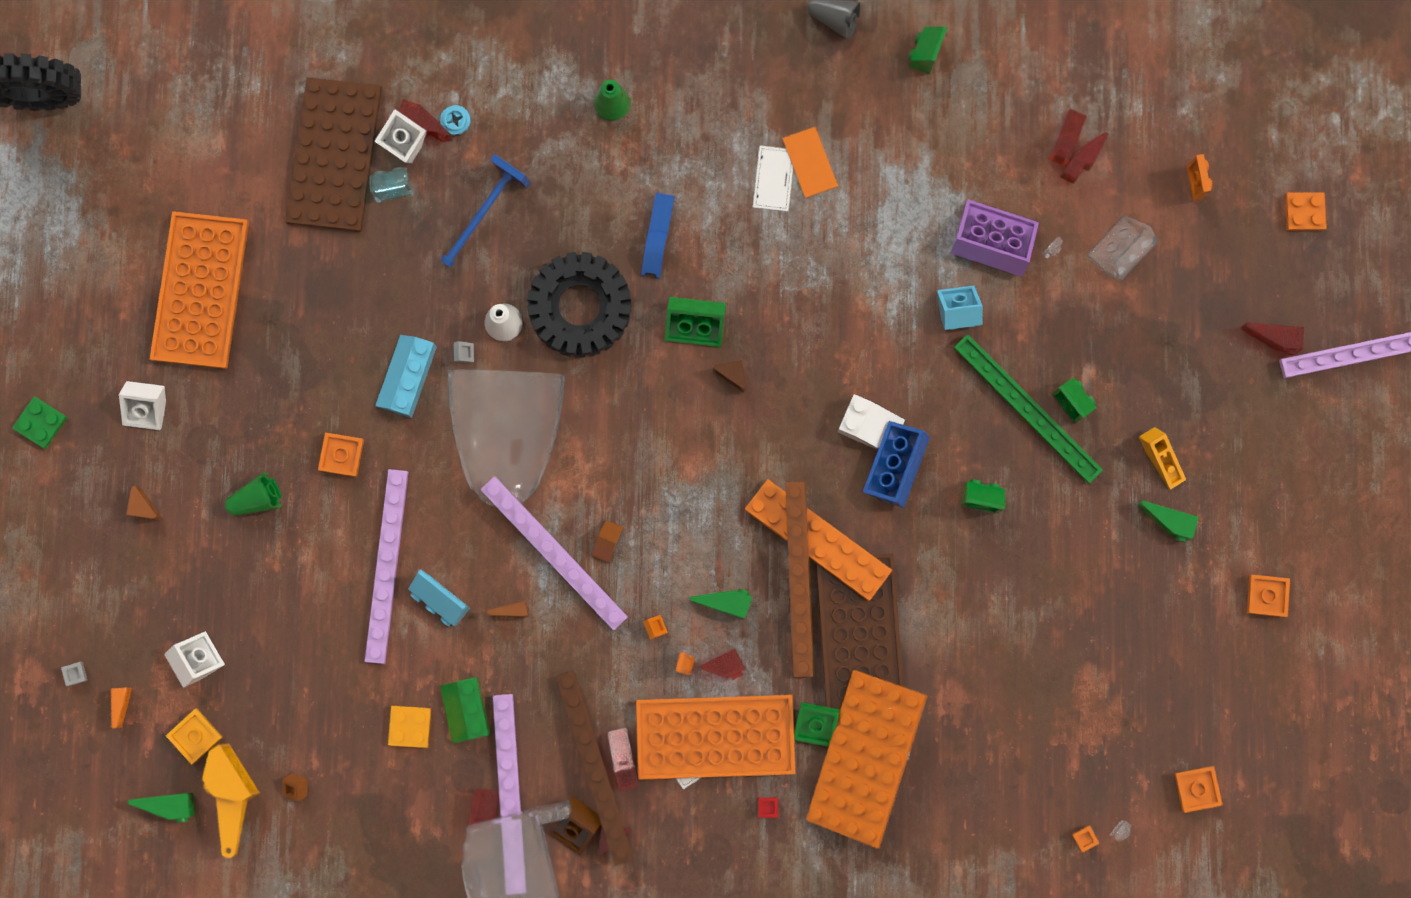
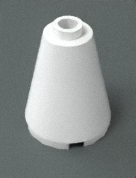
[485,304,523,341]

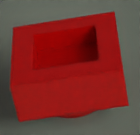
[758,797,778,818]

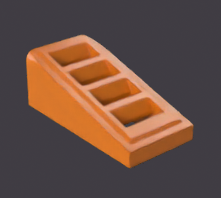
[676,652,695,675]
[111,688,132,728]

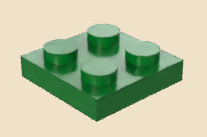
[12,396,68,449]
[794,702,839,747]

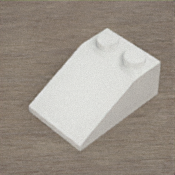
[838,394,905,450]

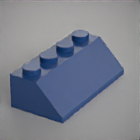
[863,421,930,508]

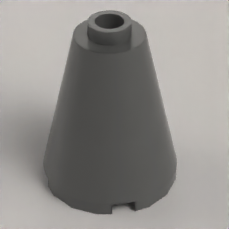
[807,0,862,38]

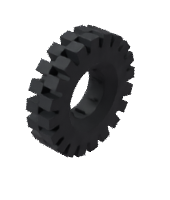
[0,53,81,111]

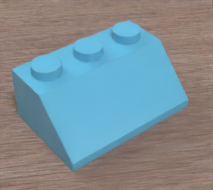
[408,570,470,626]

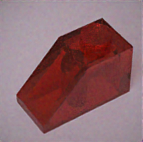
[700,649,745,680]

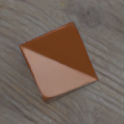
[283,773,308,802]

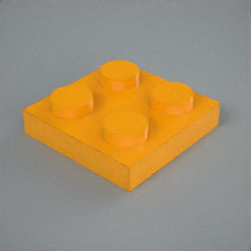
[388,706,431,748]
[166,708,223,765]

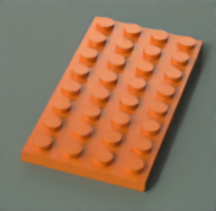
[150,211,249,369]
[806,670,928,848]
[636,695,795,779]

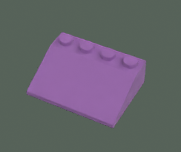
[951,199,1039,277]

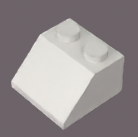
[375,109,427,163]
[119,381,166,430]
[164,631,225,688]

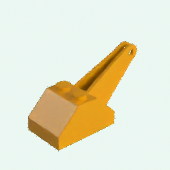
[203,744,260,858]

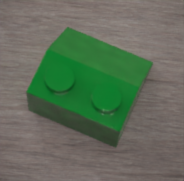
[908,26,947,74]
[1052,378,1097,423]
[960,479,1005,513]

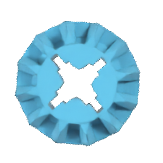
[440,105,471,135]

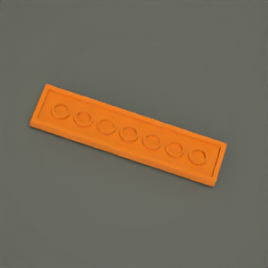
[745,479,892,602]

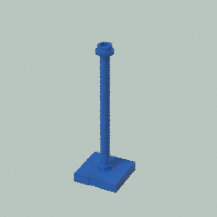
[441,154,531,267]

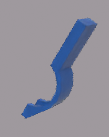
[641,193,674,279]

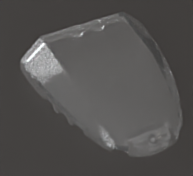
[448,369,566,506]

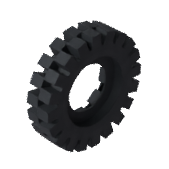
[527,252,631,358]

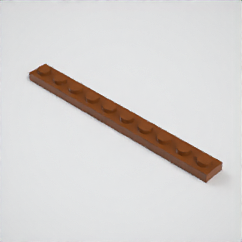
[785,482,814,677]

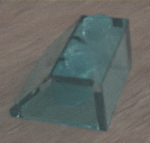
[370,167,414,202]

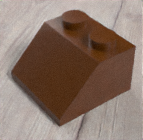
[548,796,601,855]

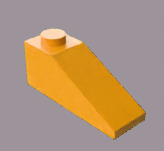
[1139,427,1186,490]

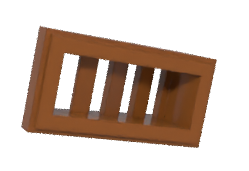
[487,601,530,617]

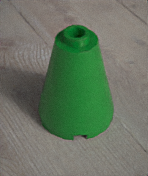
[593,80,631,121]
[225,472,282,516]

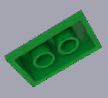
[665,297,726,347]
[440,677,491,743]

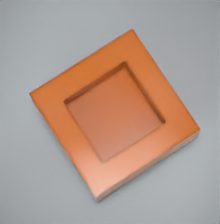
[643,615,668,640]
[1071,825,1100,853]

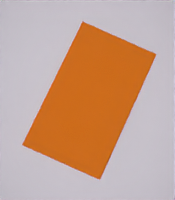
[782,127,838,198]

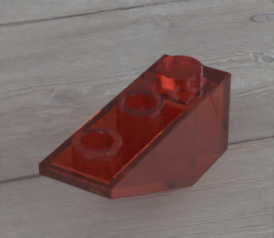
[399,100,453,142]
[607,728,640,791]

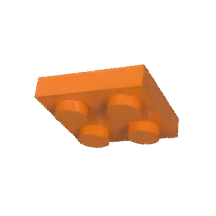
[1186,154,1212,202]
[1285,192,1326,231]
[318,433,364,477]
[1247,575,1290,617]
[1174,766,1222,813]

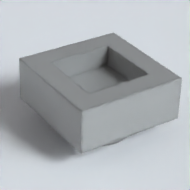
[454,341,474,363]
[61,662,88,686]

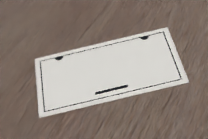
[753,146,793,211]

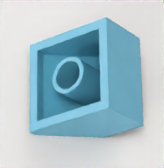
[937,286,983,330]

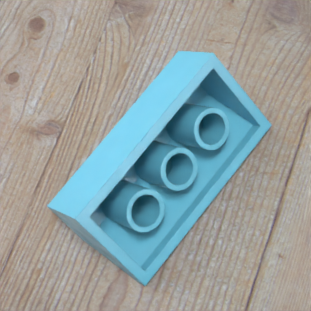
[375,335,437,418]

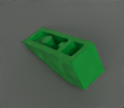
[1137,501,1199,543]
[690,588,752,619]
[128,792,195,823]

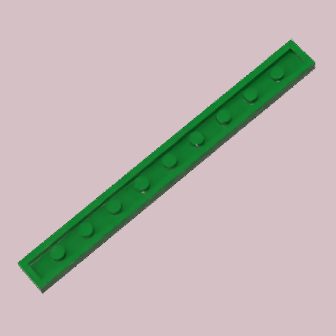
[953,334,1103,484]

